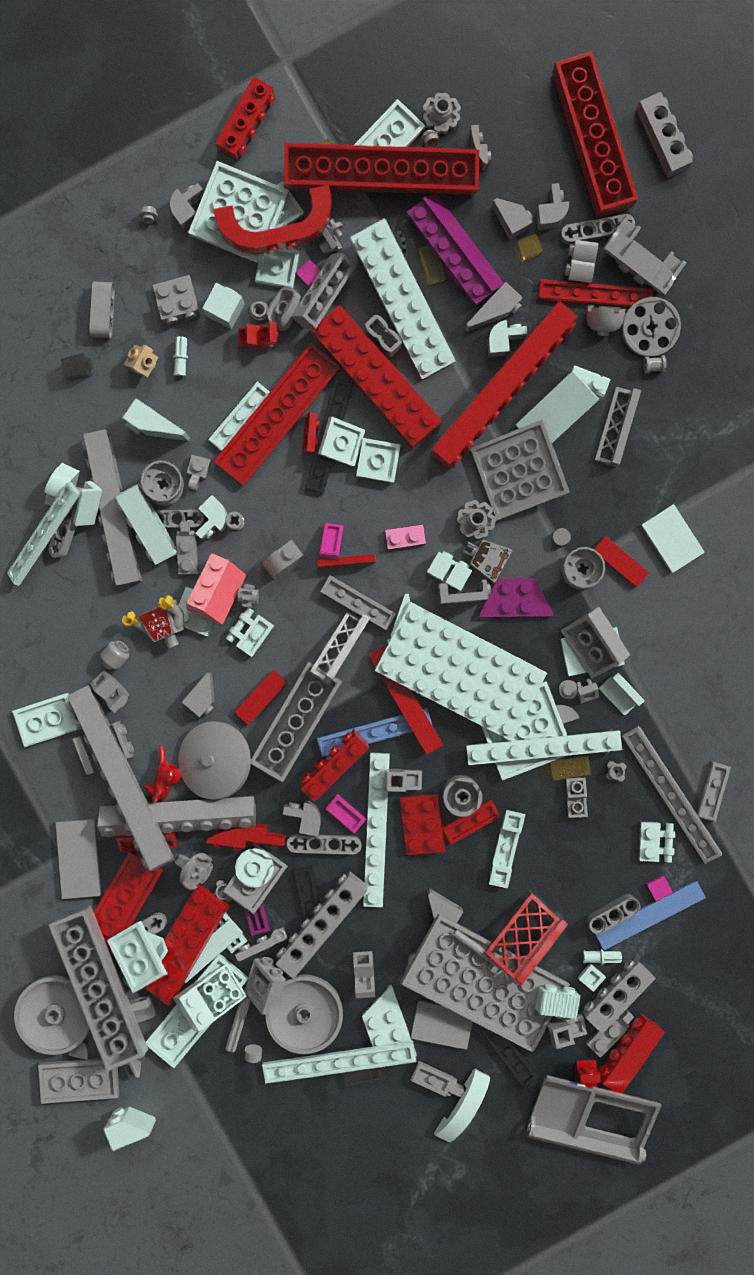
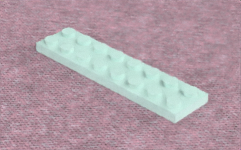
[350,218,455,379]

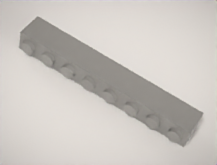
[82,429,142,586]
[98,796,256,837]

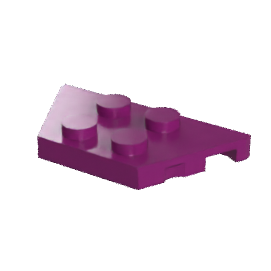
[479,578,553,617]

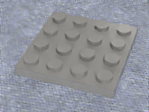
[470,419,570,520]

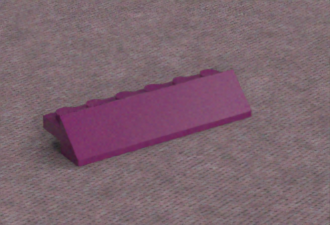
[406,194,504,306]

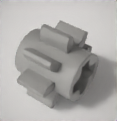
[238,584,259,608]

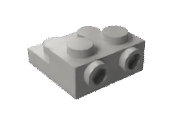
[153,275,201,325]
[244,957,286,1015]

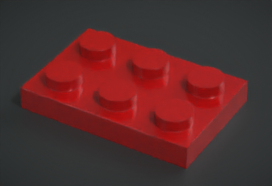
[400,794,445,855]

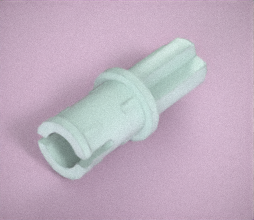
[173,337,188,376]
[583,949,622,965]

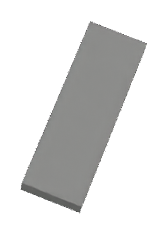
[696,761,731,822]

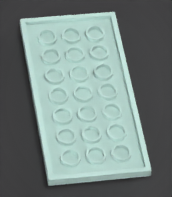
[375,602,547,741]

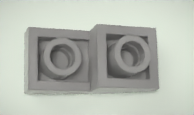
[470,125,491,171]
[566,778,588,819]

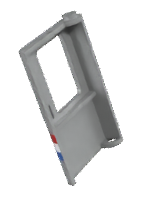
[526,1075,661,1165]

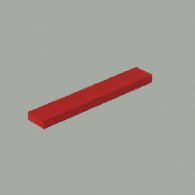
[538,279,654,309]
[369,646,443,755]

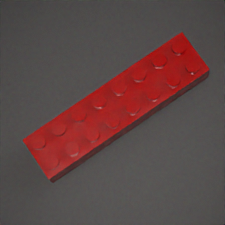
[552,51,638,218]
[311,305,442,450]

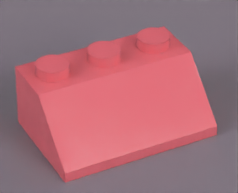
[186,553,246,626]

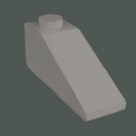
[465,282,523,331]

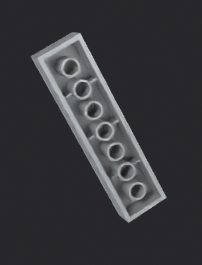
[49,905,148,1071]

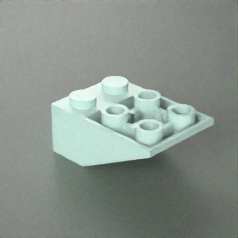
[173,964,247,1032]

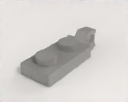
[176,521,199,574]
[235,927,288,961]
[586,1009,634,1058]
[411,1061,464,1097]

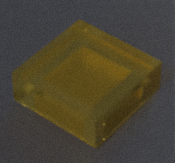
[518,234,543,260]

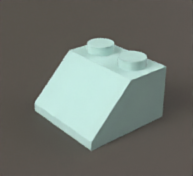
[104,1107,156,1151]

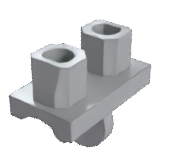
[316,219,343,254]

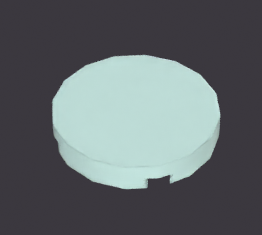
[235,848,274,888]

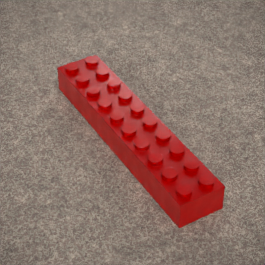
[284,143,479,195]
[430,301,577,470]

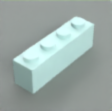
[115,483,177,565]

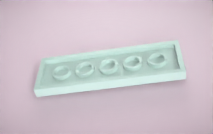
[146,954,248,1068]

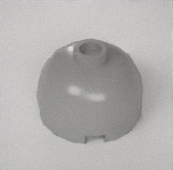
[586,305,625,336]

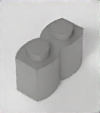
[564,240,598,284]
[365,315,402,357]

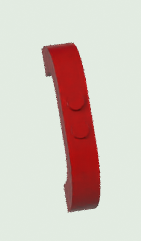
[213,185,331,254]

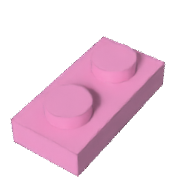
[385,525,426,550]

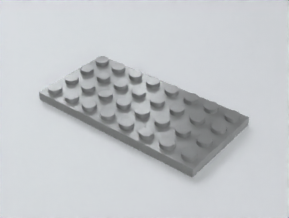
[401,913,570,1052]

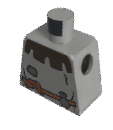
[463,540,512,583]

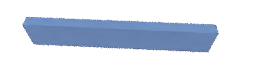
[317,708,432,757]
[595,880,706,950]

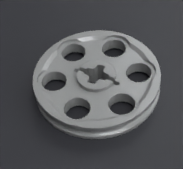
[622,297,681,357]

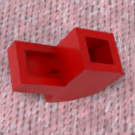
[238,322,278,349]
[574,1060,601,1087]

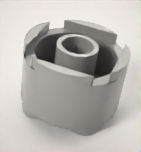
[442,775,482,817]

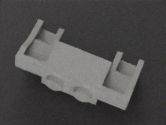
[602,216,687,295]

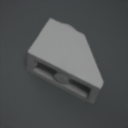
[492,198,533,240]
[182,672,214,717]
[427,888,463,923]

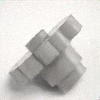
[422,93,461,134]
[457,500,496,540]

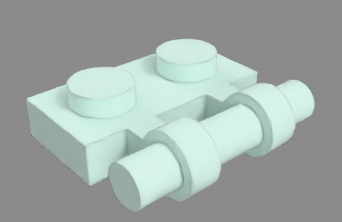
[226,607,274,657]
[638,822,675,863]

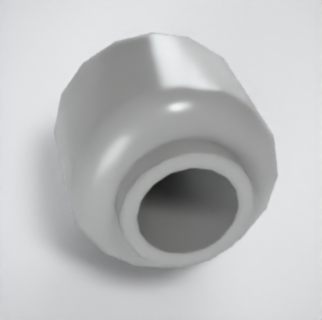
[100,641,129,669]

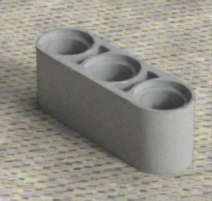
[89,281,115,338]
[586,894,640,934]

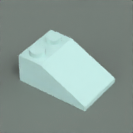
[123,399,190,441]

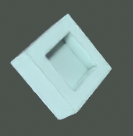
[578,963,606,992]

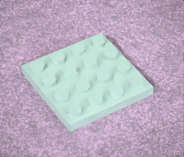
[188,161,289,264]
[481,681,567,780]

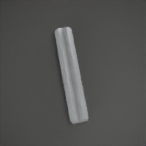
[225,996,251,1052]

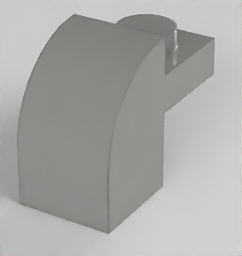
[170,183,204,231]
[536,183,569,230]
[262,540,304,579]
[91,670,129,713]
[384,769,422,792]
[283,800,321,836]
[353,951,375,998]
[548,1014,587,1049]

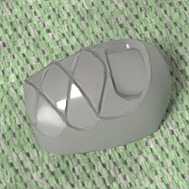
[266,287,301,331]

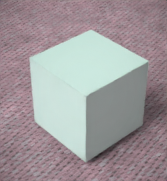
[202,283,245,329]

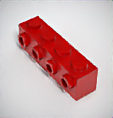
[215,76,276,162]
[301,729,369,802]
[599,1013,665,1093]

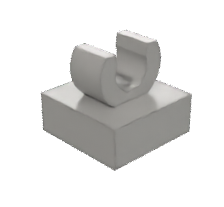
[577,679,599,704]

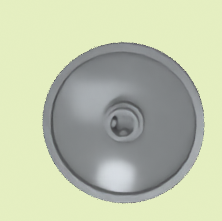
[178,722,251,799]
[14,975,90,1055]
[266,975,343,1054]

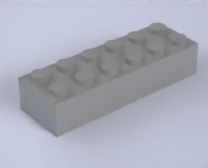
[251,662,342,782]

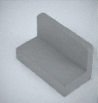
[129,994,157,1022]

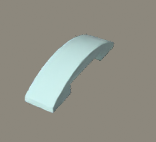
[489,810,525,888]
[434,1068,490,1142]

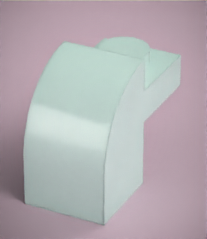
[487,320,527,357]
[44,463,80,506]
[196,495,227,540]

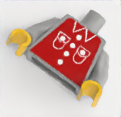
[122,596,184,649]

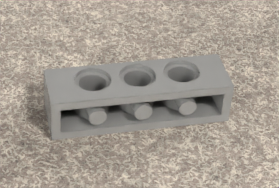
[636,92,693,178]
[291,253,356,329]
[583,958,656,1034]

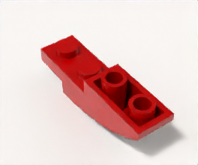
[207,824,287,850]

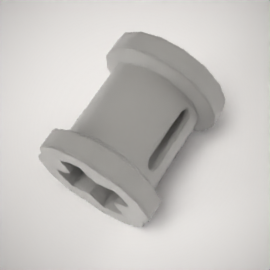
[643,355,667,374]
[226,511,245,530]

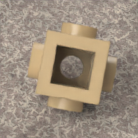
[124,345,158,378]

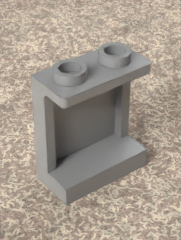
[437,580,491,604]
[73,721,134,775]

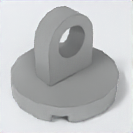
[175,853,213,890]

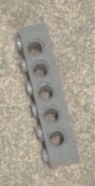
[276,872,368,979]

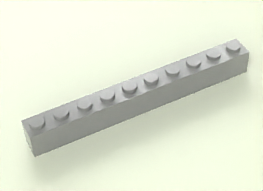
[67,685,175,871]

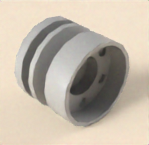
[141,461,184,506]
[562,547,605,590]

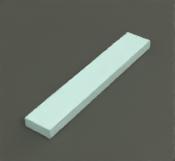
[7,482,80,586]

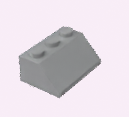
[561,607,630,678]

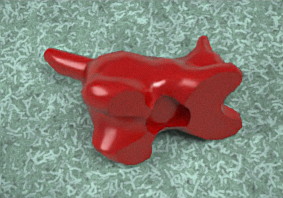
[143,746,182,803]

